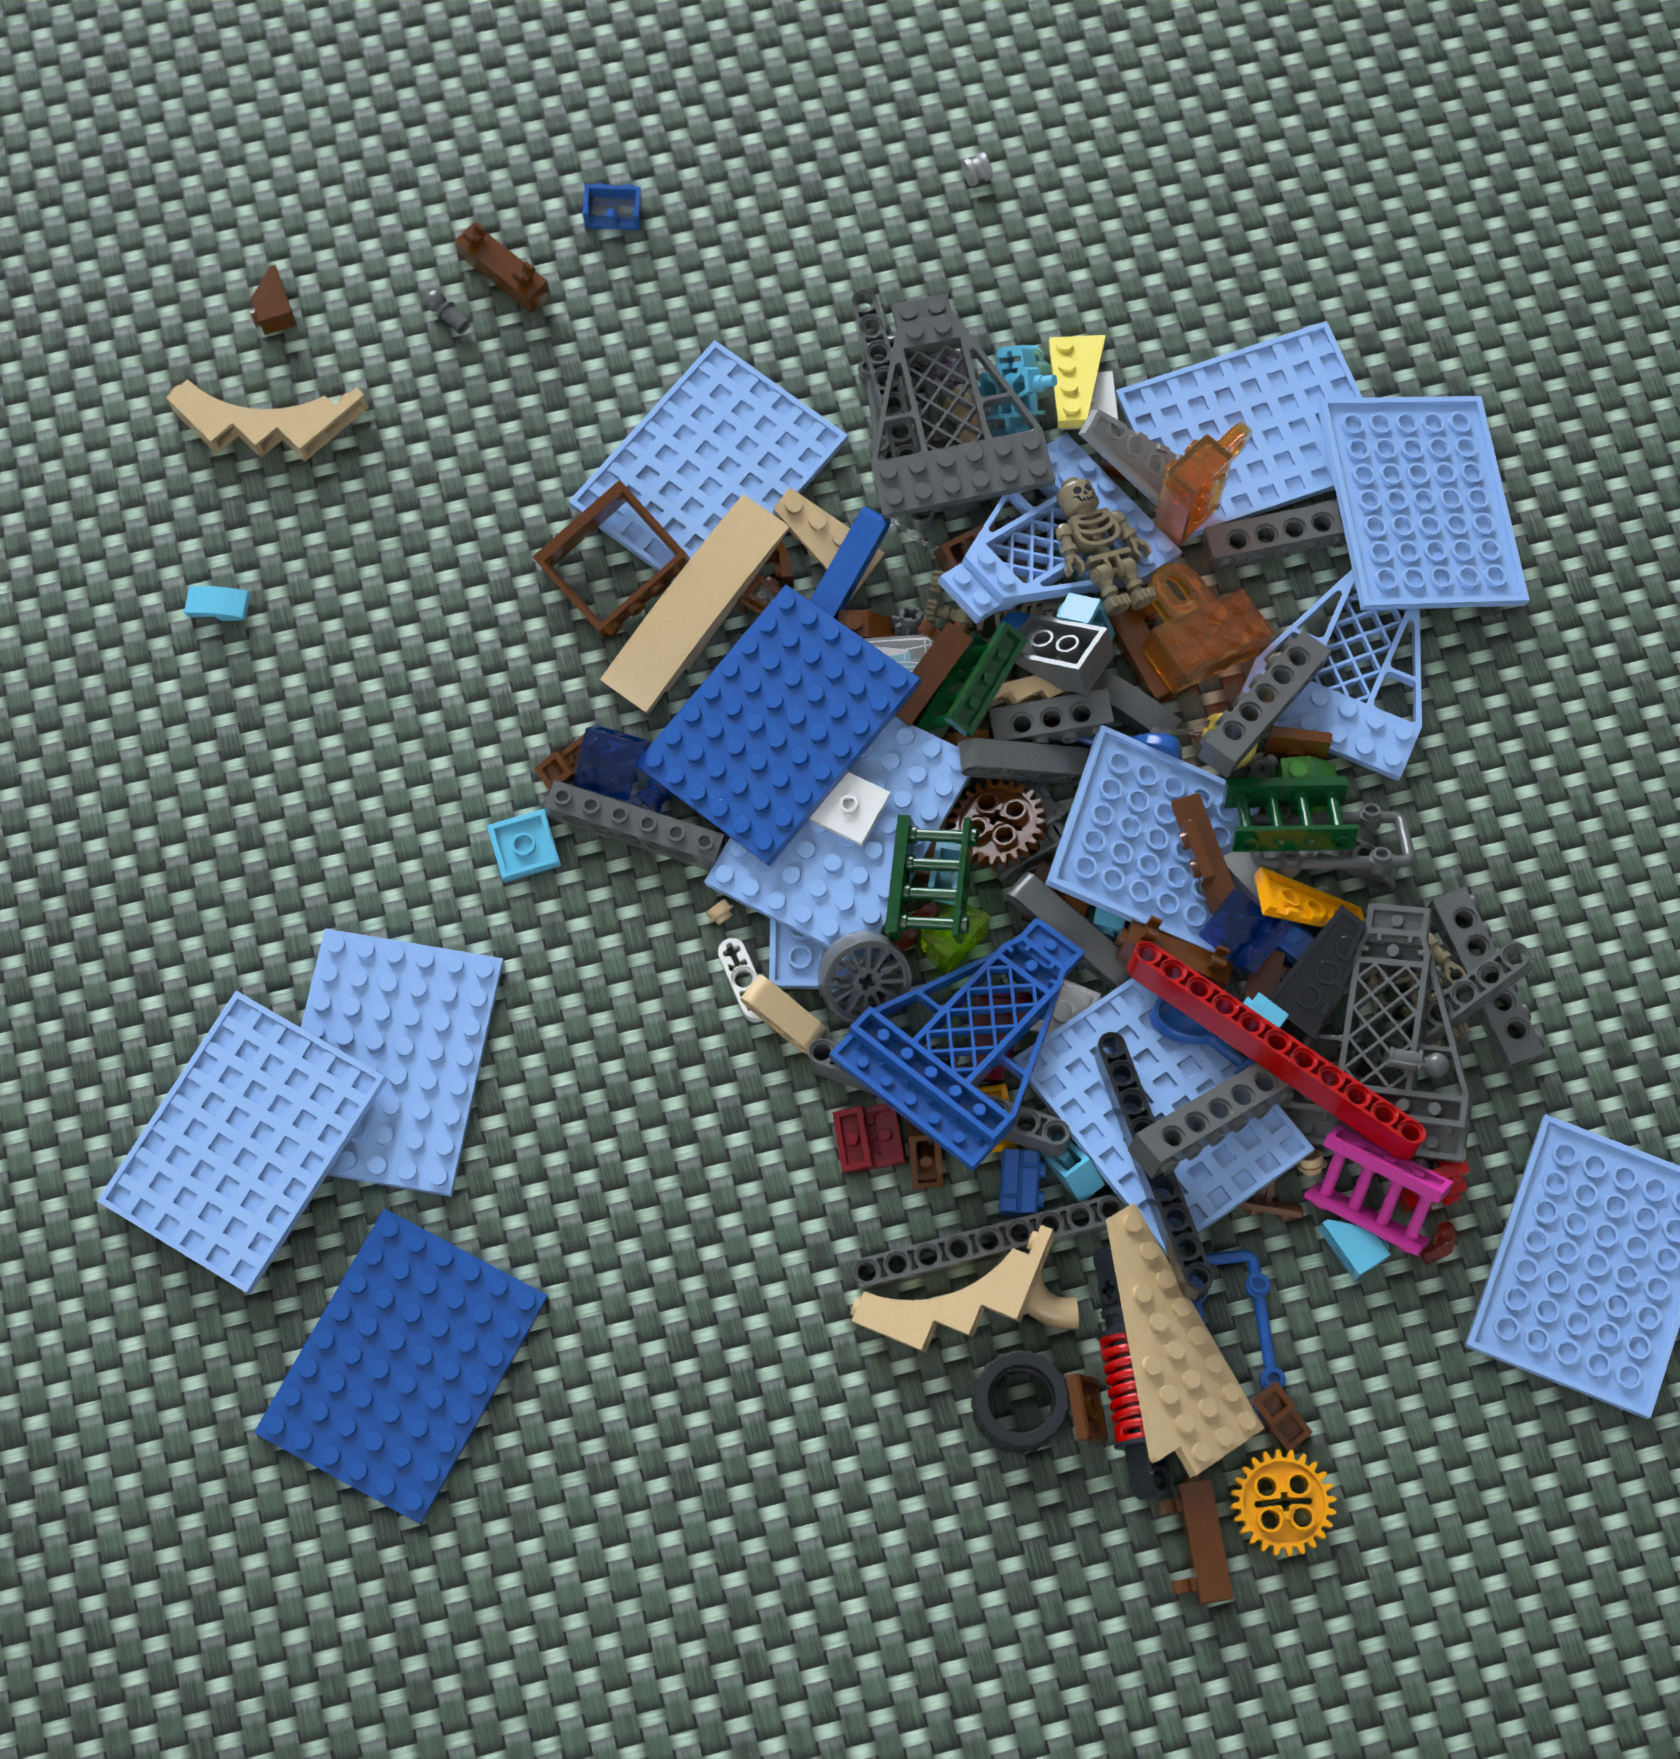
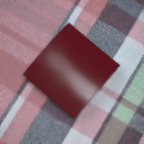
[832,1103,908,1173]

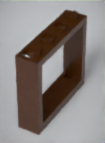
[532,479,690,639]

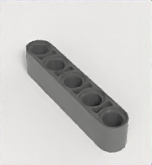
[958,738,1090,785]
[1006,871,1131,990]

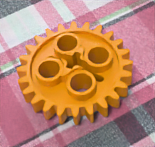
[1230,1449,1337,1557]

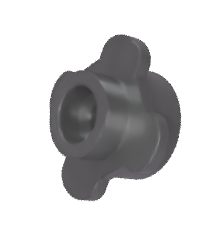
[1247,754,1278,778]

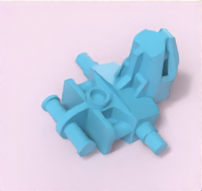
[968,345,1058,437]

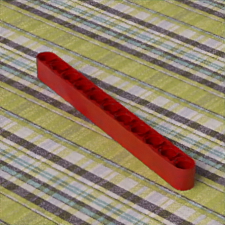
[1127,941,1426,1160]

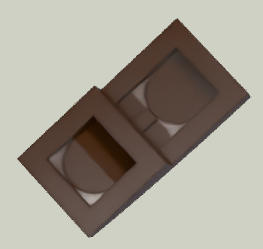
[534,734,604,792]
[1251,1381,1313,1452]

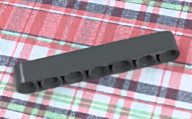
[1350,942,1533,1086]

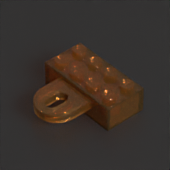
[1154,422,1253,546]
[1141,563,1276,694]

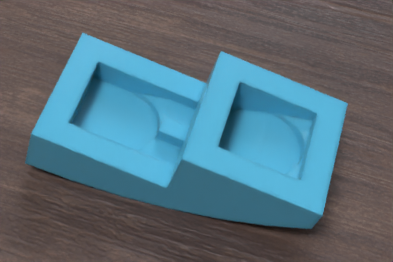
[184,586,251,621]

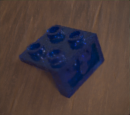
[573,725,651,801]
[1198,888,1292,975]

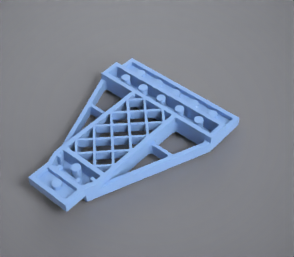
[937,433,1183,624]
[1241,569,1422,782]

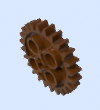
[948,779,1047,871]

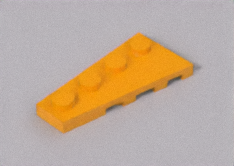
[1254,866,1365,930]

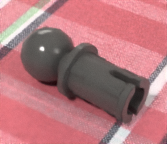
[424,290,471,334]
[1387,1047,1450,1078]

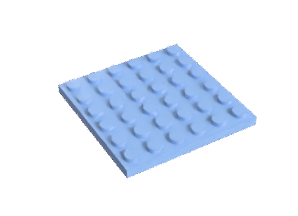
[1045,725,1260,952]

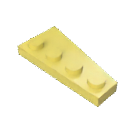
[1049,335,1105,429]

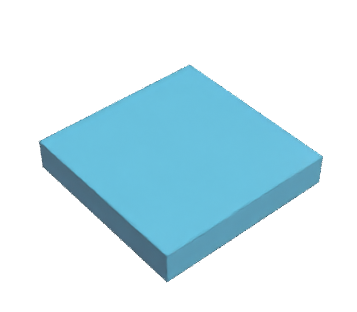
[487,809,561,883]

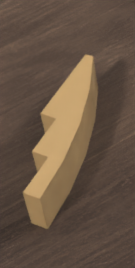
[987,675,1077,711]

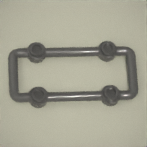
[858,335,948,460]
[1251,803,1415,877]

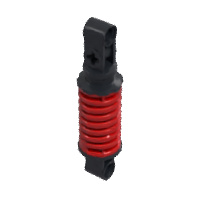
[1093,1245,1173,1500]

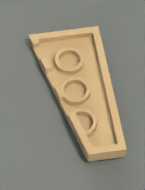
[772,487,884,600]

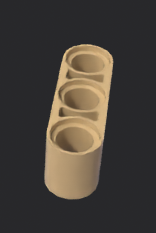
[740,975,827,1055]

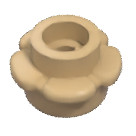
[705,899,734,925]
[1297,1149,1328,1176]

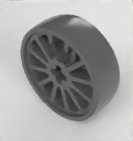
[818,931,912,1023]

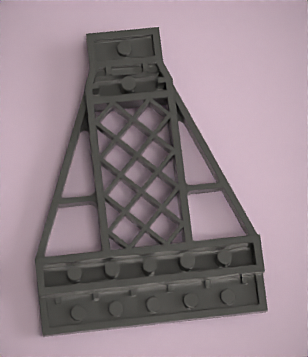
[871,293,1055,520]
[1277,903,1472,1164]

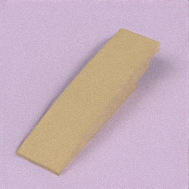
[600,494,790,715]

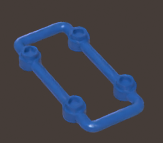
[1189,1249,1286,1421]

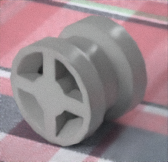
[961,152,993,187]

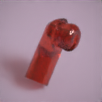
[1420,1221,1457,1265]

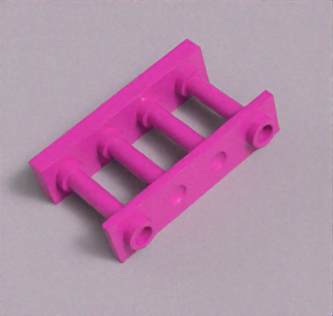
[1304,1124,1453,1256]

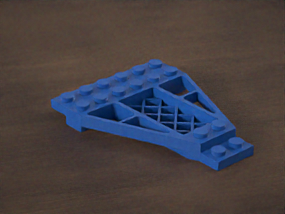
[829,917,1085,1172]

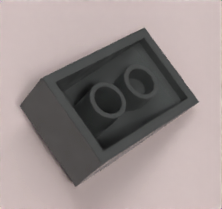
[1014,613,1116,695]

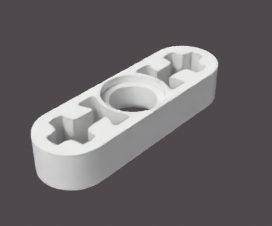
[718,938,763,1022]

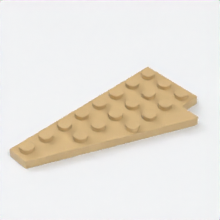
[1106,1203,1264,1477]

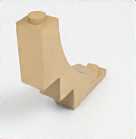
[166,379,369,462]
[851,1225,1056,1353]

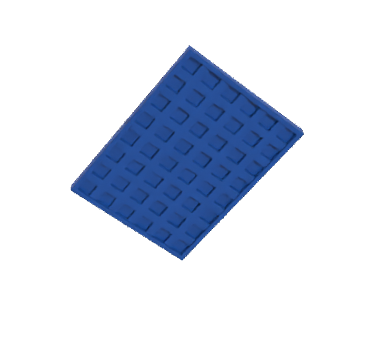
[635,585,922,867]
[254,1208,549,1525]

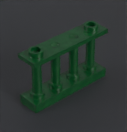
[915,622,1028,739]
[1222,776,1358,852]
[885,815,979,944]

